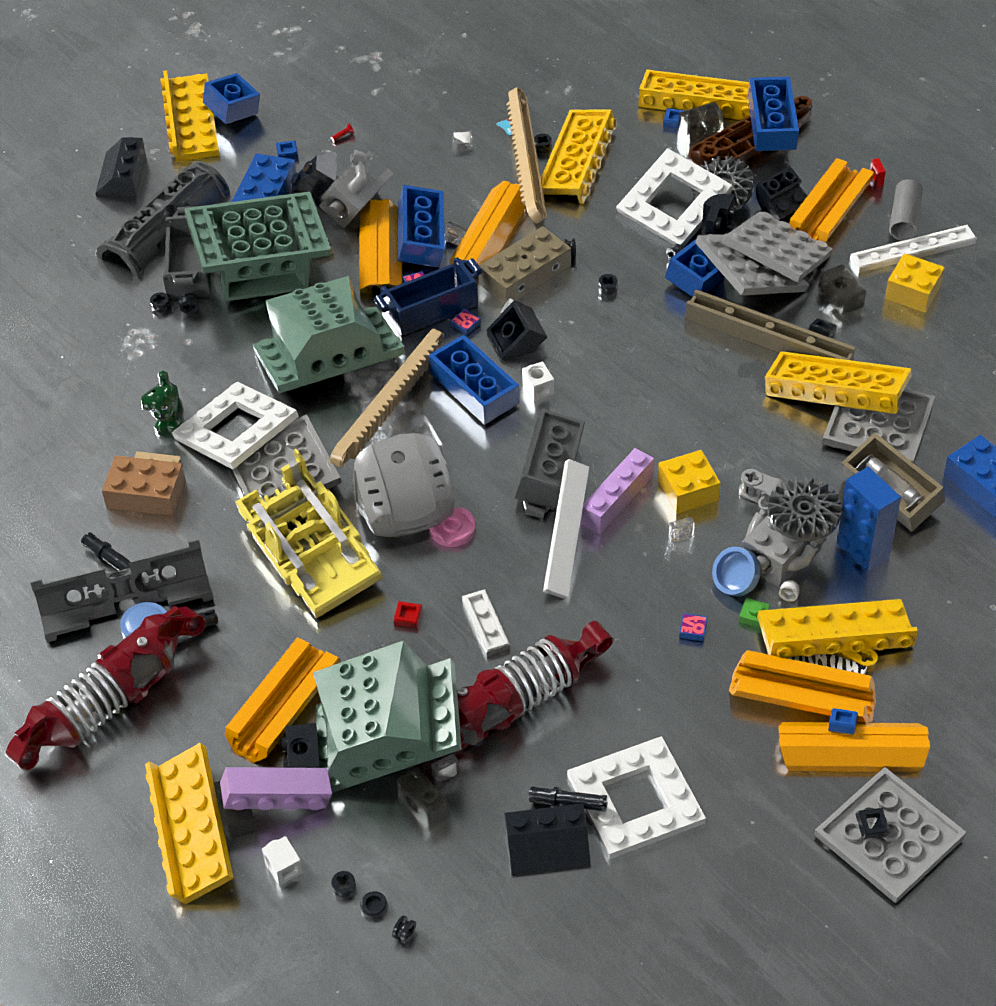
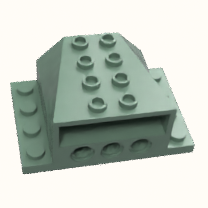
[185,192,331,301]
[253,276,405,393]
[313,641,462,793]

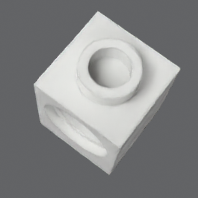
[522,361,554,401]
[262,836,303,886]

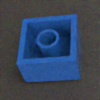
[203,73,260,124]
[665,240,725,297]

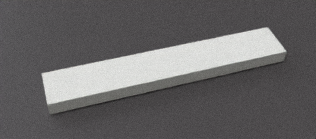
[850,225,977,273]
[543,459,589,599]

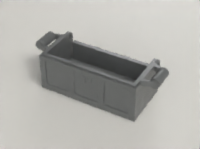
[163,206,210,299]
[515,408,585,519]

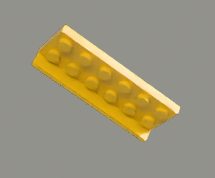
[160,70,220,162]
[638,70,750,120]
[541,110,616,204]
[765,351,911,414]
[757,599,918,658]
[145,743,234,904]

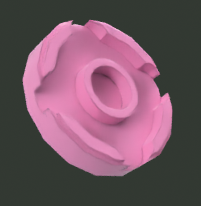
[429,507,476,547]

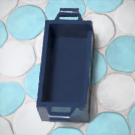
[374,257,483,336]

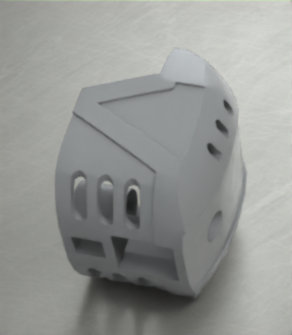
[353,433,455,537]

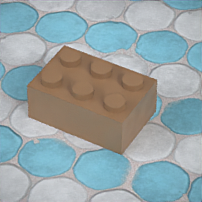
[102,455,186,516]

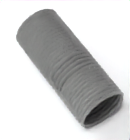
[889,179,923,241]

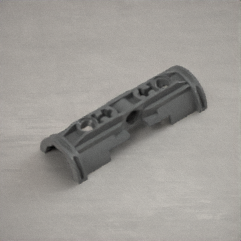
[96,161,230,277]
[30,539,214,643]

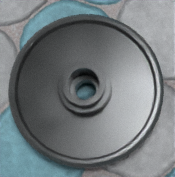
[691,156,754,211]
[767,477,842,541]

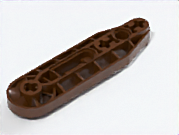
[688,96,813,166]

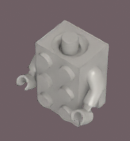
[319,150,394,229]
[742,496,827,588]

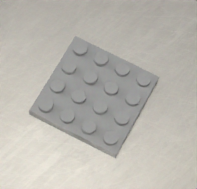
[723,211,833,282]
[695,234,809,295]
[822,389,935,463]
[231,415,342,502]
[814,767,967,903]

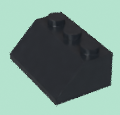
[95,137,146,197]
[504,803,591,875]

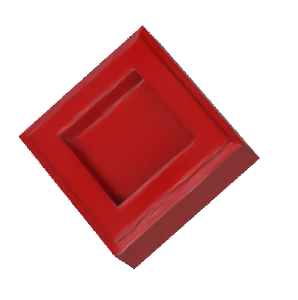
[870,158,886,188]
[393,601,423,629]

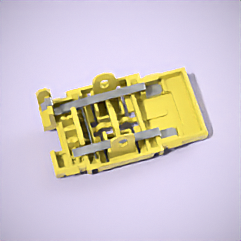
[235,449,383,618]

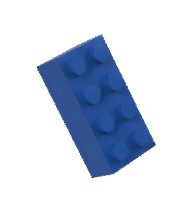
[748,77,799,151]
[232,153,296,202]
[398,185,445,267]
[428,335,520,425]
[944,434,996,518]
[836,466,901,571]

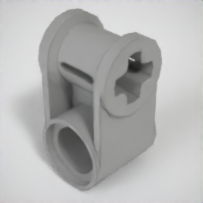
[739,469,785,507]

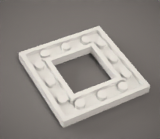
[616,148,733,247]
[172,382,299,469]
[568,736,706,859]

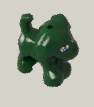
[141,370,183,435]

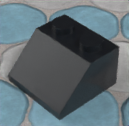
[291,152,337,202]
[486,300,547,361]

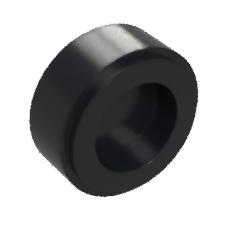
[360,891,388,919]

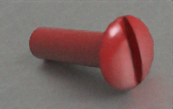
[331,123,354,142]

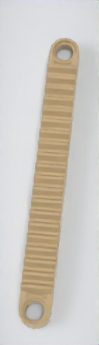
[506,86,547,224]
[330,329,444,468]

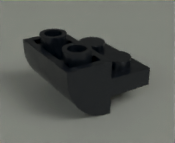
[756,166,807,221]
[701,194,736,235]

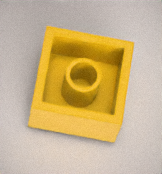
[885,253,945,313]
[658,450,721,514]

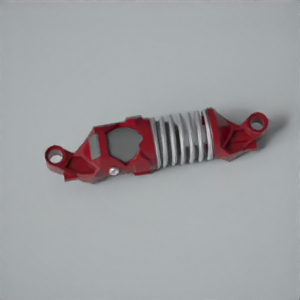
[6,606,206,771]
[456,621,614,752]

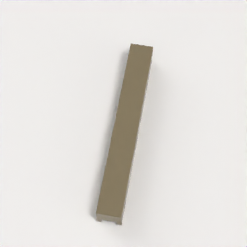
[685,289,855,361]

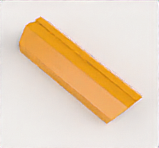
[789,158,875,242]
[449,181,527,265]
[359,199,402,293]
[225,637,341,763]
[729,650,876,723]
[779,722,930,772]

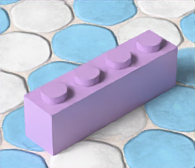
[581,448,654,535]
[220,767,332,810]

